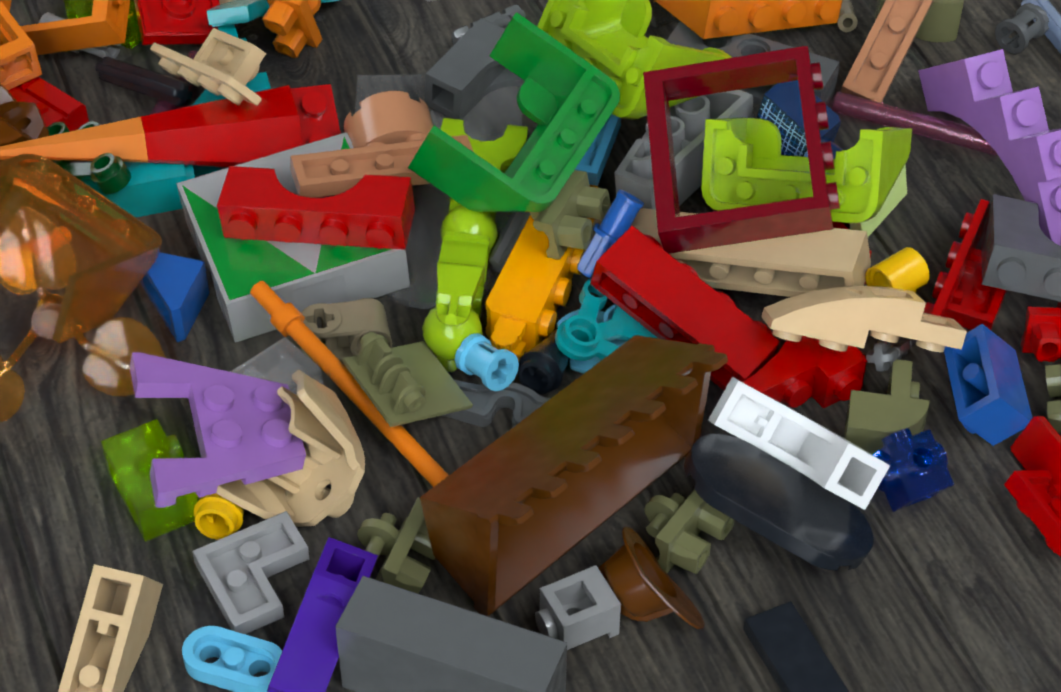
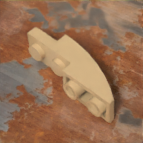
[761,286,967,352]

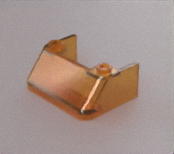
[0,154,162,343]

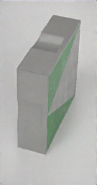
[176,132,410,343]

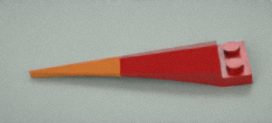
[0,84,341,167]

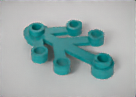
[555,279,659,361]

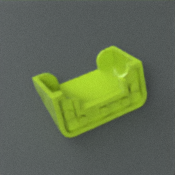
[537,0,733,120]
[701,117,912,223]

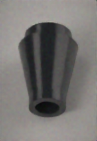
[518,329,569,394]

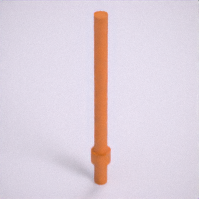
[250,281,449,487]

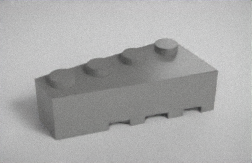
[614,90,754,209]

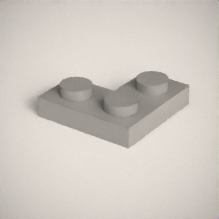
[192,511,310,634]

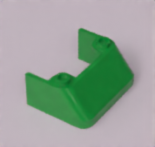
[408,12,620,212]

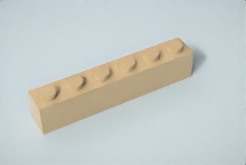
[592,208,871,297]

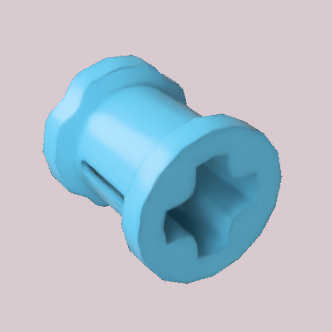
[455,333,519,392]

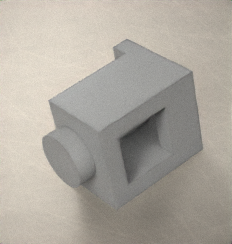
[535,565,621,650]

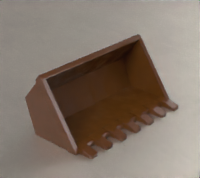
[420,335,728,617]

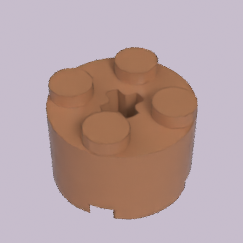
[344,91,433,185]

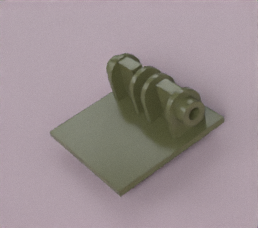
[342,332,473,427]

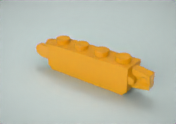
[485,184,598,362]

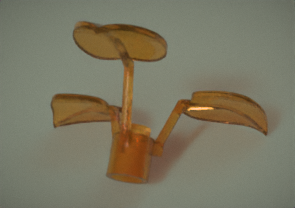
[0,206,166,422]

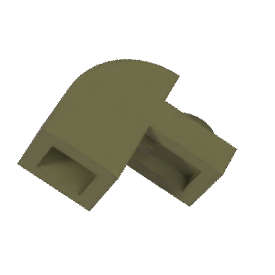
[844,359,930,462]

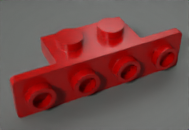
[923,199,1008,330]
[1004,416,1061,557]

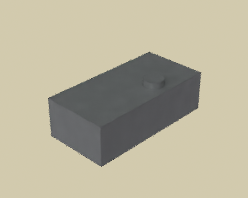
[335,576,567,692]

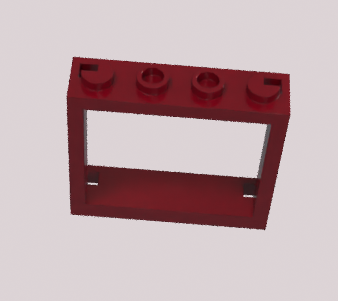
[643,45,840,254]

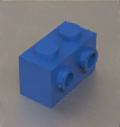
[944,324,1032,446]

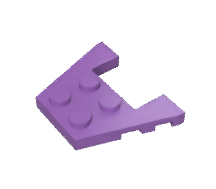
[130,352,306,508]

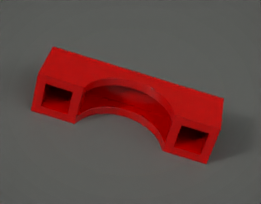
[217,166,415,250]

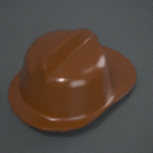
[598,526,705,629]

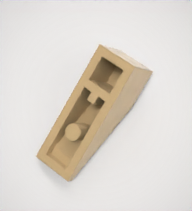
[58,564,163,692]

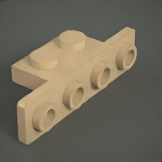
[150,28,266,106]

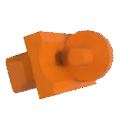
[262,0,322,58]

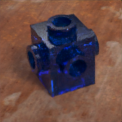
[873,428,955,512]

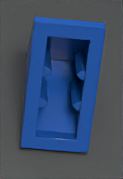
[135,249,209,343]

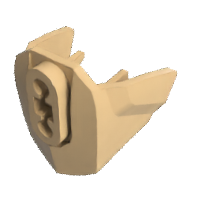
[216,369,365,527]

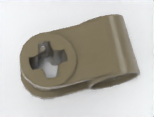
[301,298,393,366]

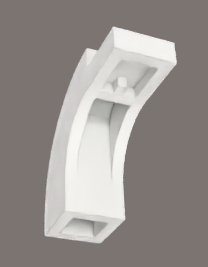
[708,377,890,510]

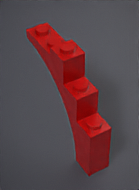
[742,221,872,409]

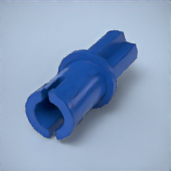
[577,189,644,279]

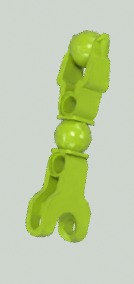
[422,118,528,372]

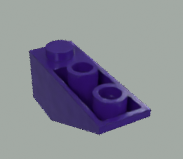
[267,537,378,692]

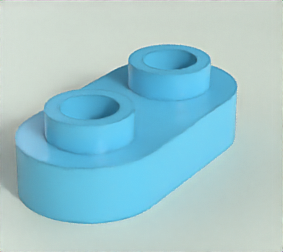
[182,626,282,692]

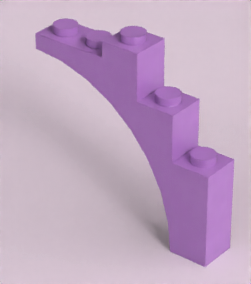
[918,49,1061,246]

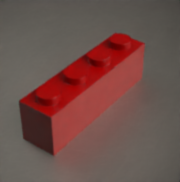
[590,226,780,391]

